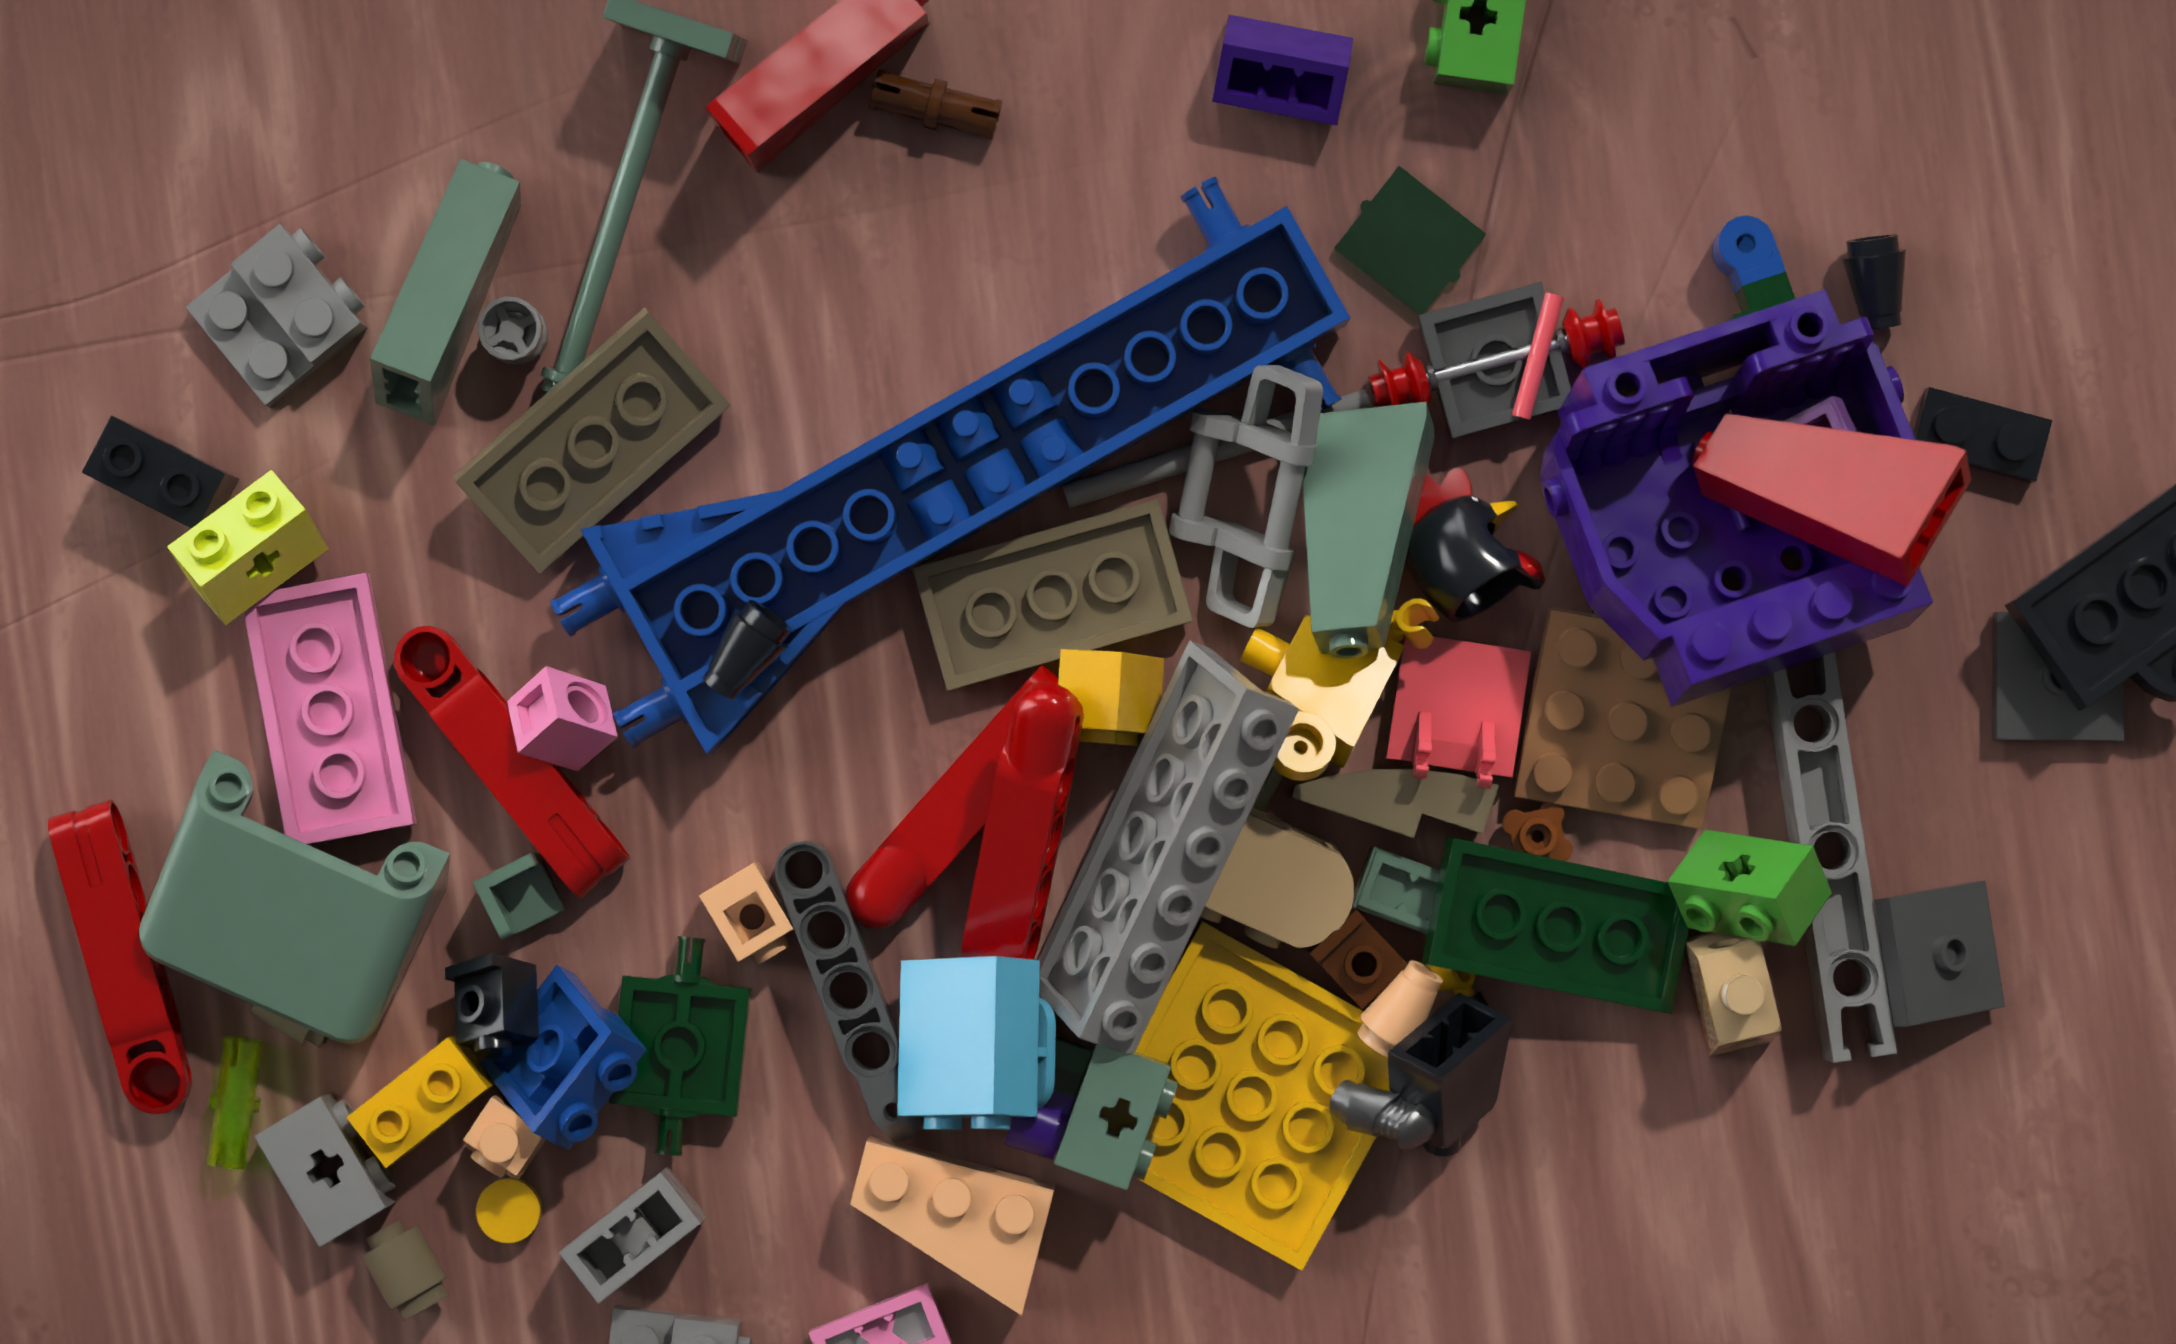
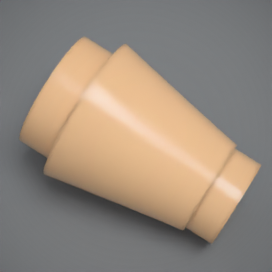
[1357,960,1443,1058]

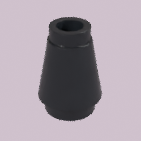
[1842,234,1906,329]
[703,600,792,700]

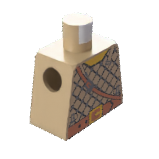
[1684,932,1782,1056]

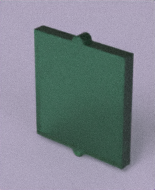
[1334,166,1486,315]

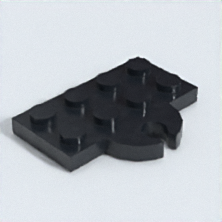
[2004,483,2176,711]

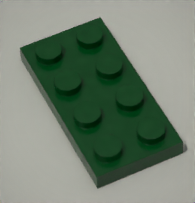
[1422,837,1689,1014]

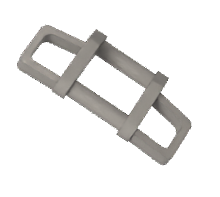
[1168,365,1323,628]

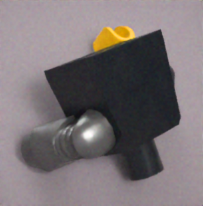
[1329,965,1512,1157]

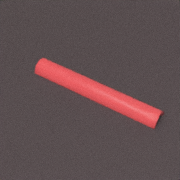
[1512,293,1564,421]

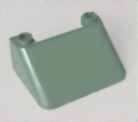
[139,750,450,1044]

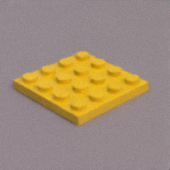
[1100,921,1390,1271]

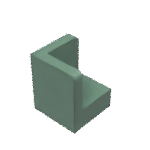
[472,852,567,940]

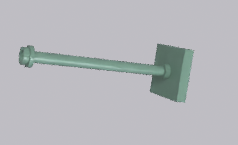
[541,0,748,392]

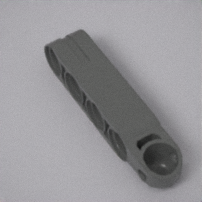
[774,841,924,1143]

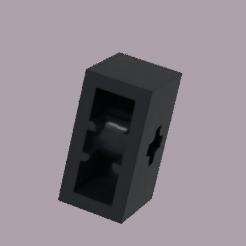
[82,415,239,528]

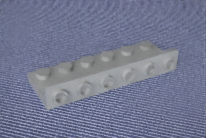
[1038,640,1298,1054]

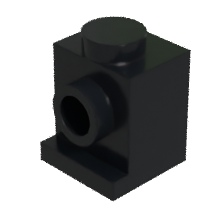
[445,953,539,1058]

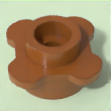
[1502,802,1573,861]

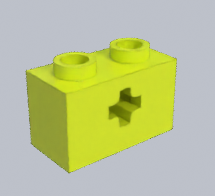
[167,470,328,626]

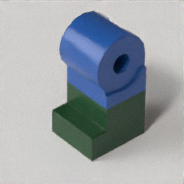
[1712,215,1795,321]

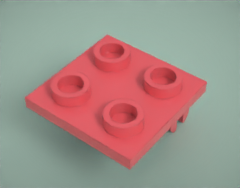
[1385,635,1531,790]

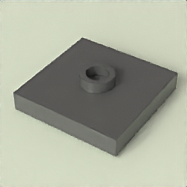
[1992,612,2124,741]
[1874,880,2005,1027]

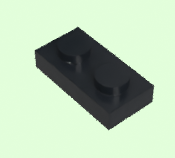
[1913,387,2053,483]

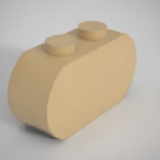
[1200,807,1354,949]

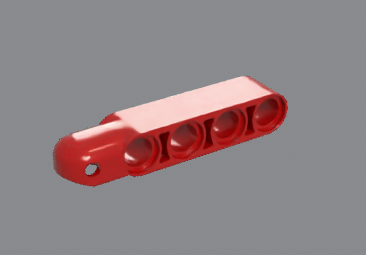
[394,626,630,899]
[845,664,1059,929]
[961,681,1084,960]
[48,800,192,1115]

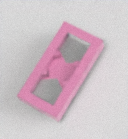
[808,1282,952,1344]

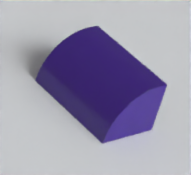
[1212,14,1353,125]

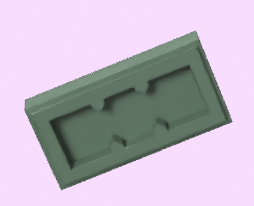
[1352,846,1440,935]

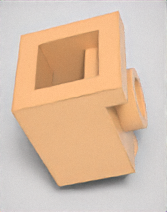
[699,862,794,965]
[463,1092,546,1179]

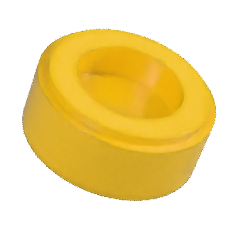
[476,1177,542,1243]

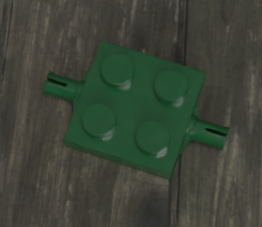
[609,936,752,1156]

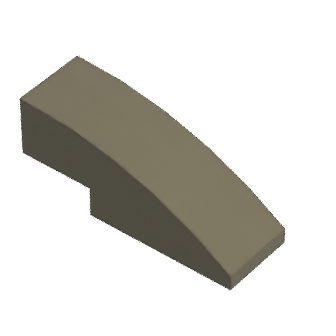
[1289,769,1499,838]

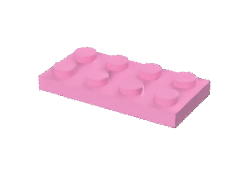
[244,573,417,845]

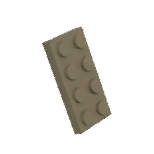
[452,307,731,574]
[912,498,1193,691]

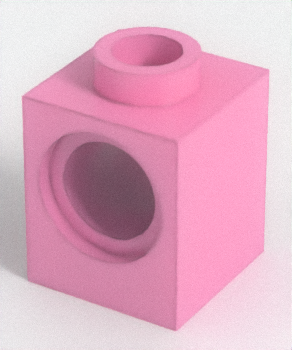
[507,666,618,771]

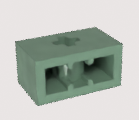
[1054,1044,1178,1190]

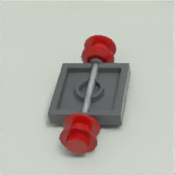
[1368,282,1625,440]

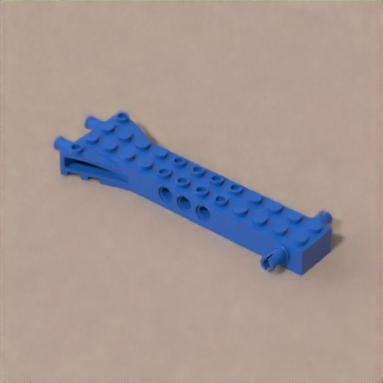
[550,177,1350,755]

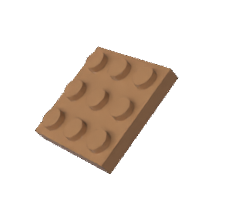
[1512,606,1731,830]

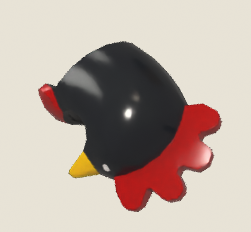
[1405,468,1545,622]

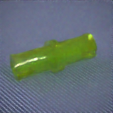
[205,1035,264,1169]

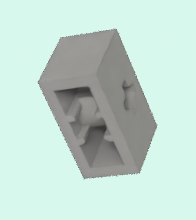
[254,1093,396,1247]
[559,1166,707,1304]

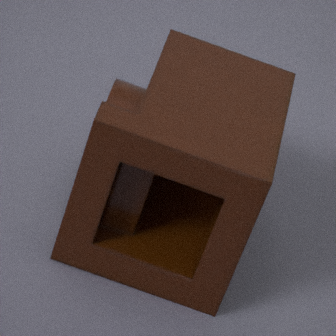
[1307,908,1408,1009]

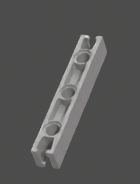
[1764,652,1897,1063]

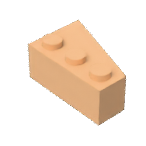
[850,1136,1055,1316]

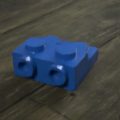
[480,965,647,1150]

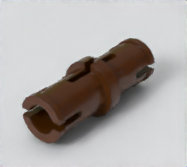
[869,69,1002,140]

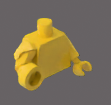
[1240,598,1439,781]

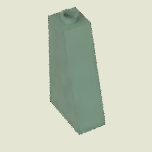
[370,159,521,426]
[1303,402,1435,659]

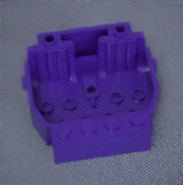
[1540,289,1933,707]

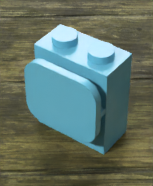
[897,956,1056,1130]

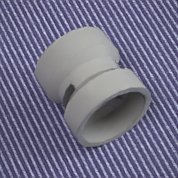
[477,297,549,366]

